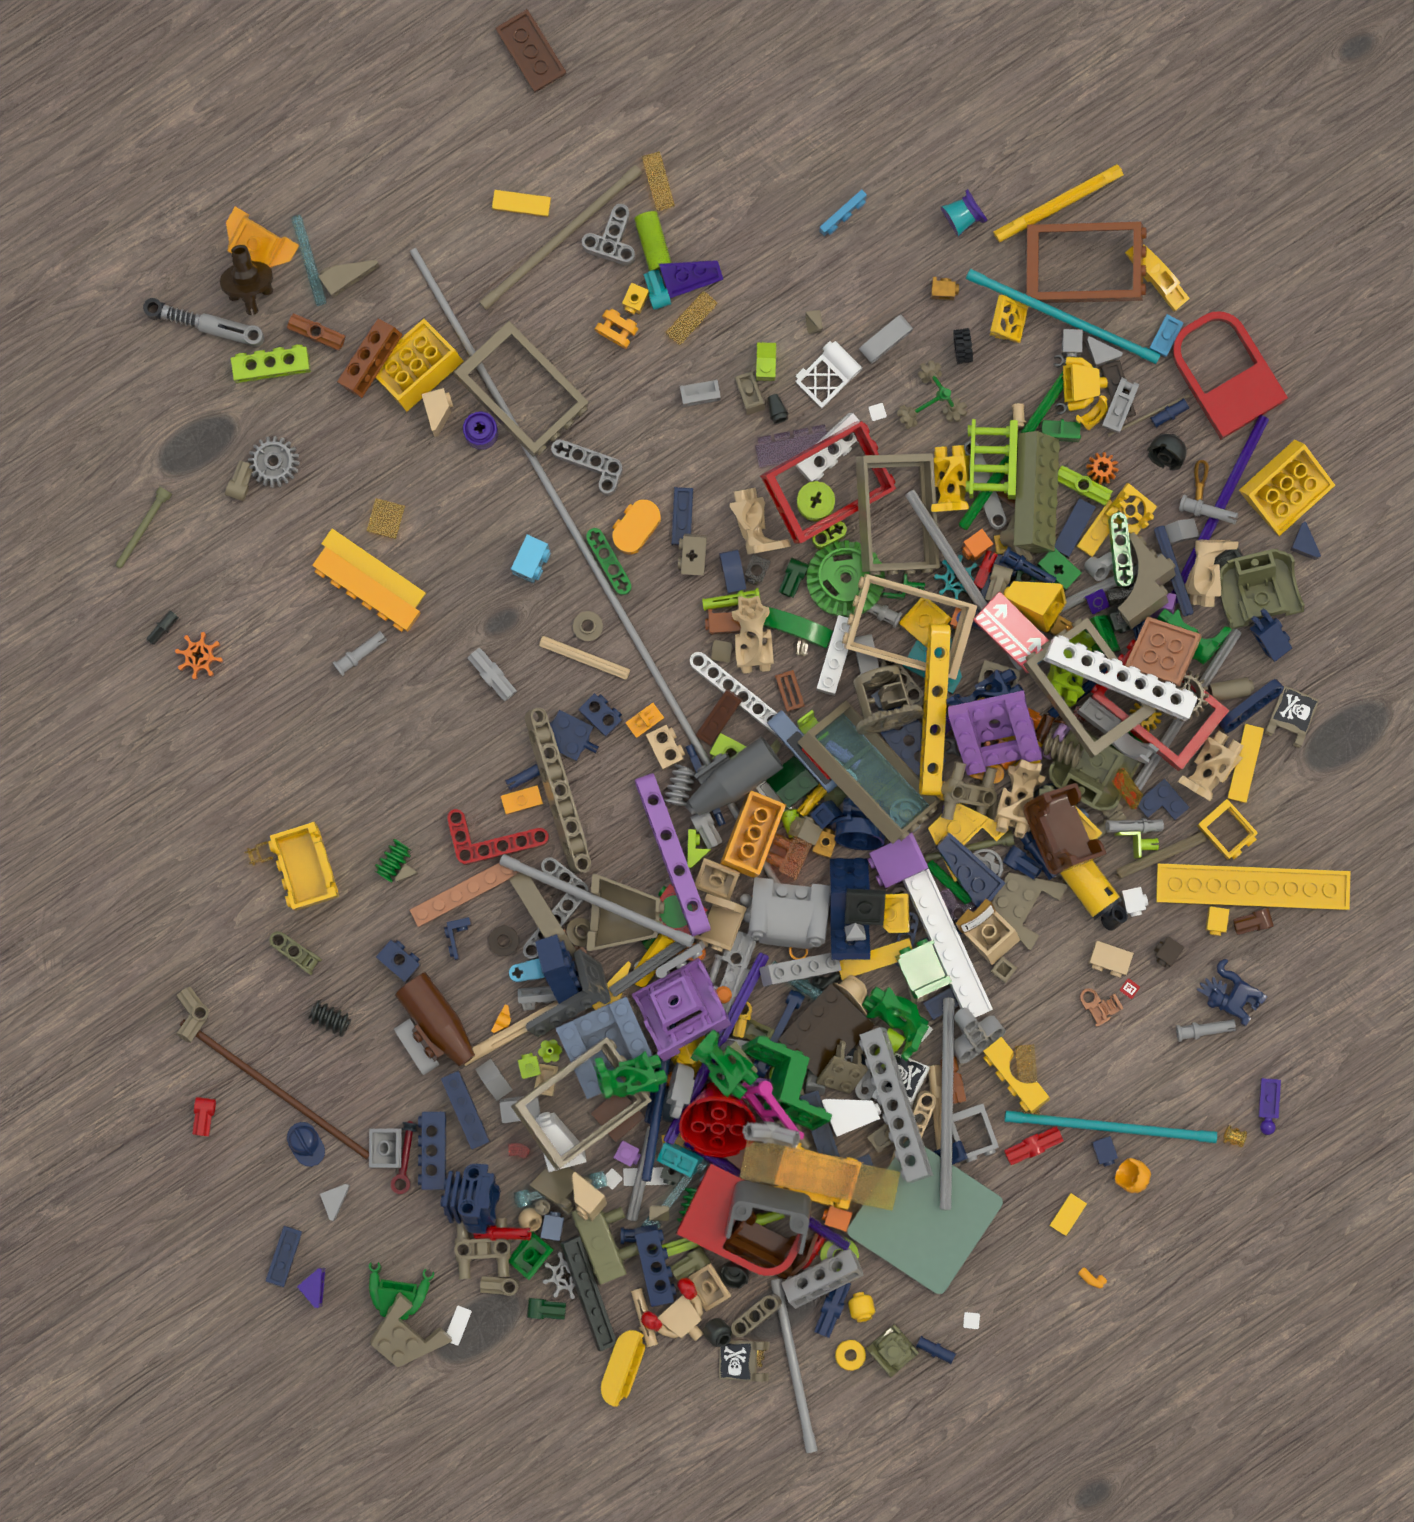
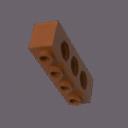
[337,319,403,398]

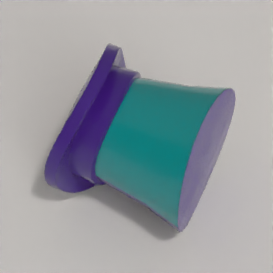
[940,189,988,237]

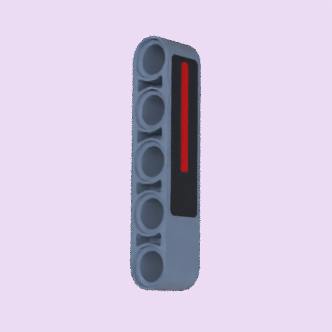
[767,710,838,793]

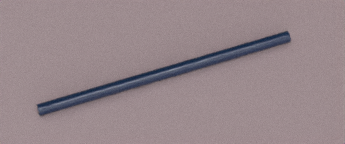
[641,998,679,1182]

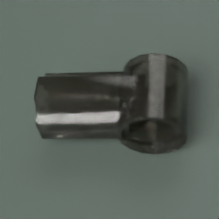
[1107,582,1136,607]

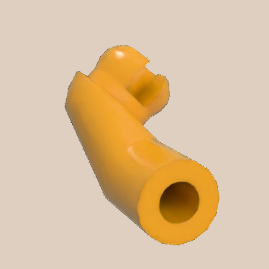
[1078,1267,1107,1289]

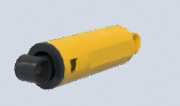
[1060,860,1128,931]

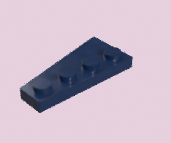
[936,833,1005,908]

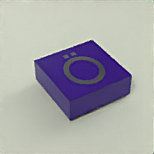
[1085,589,1109,615]

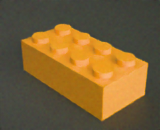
[720,791,786,878]

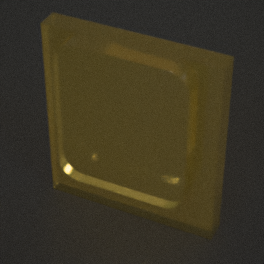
[367,498,405,539]

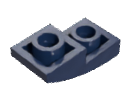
[719,549,746,593]

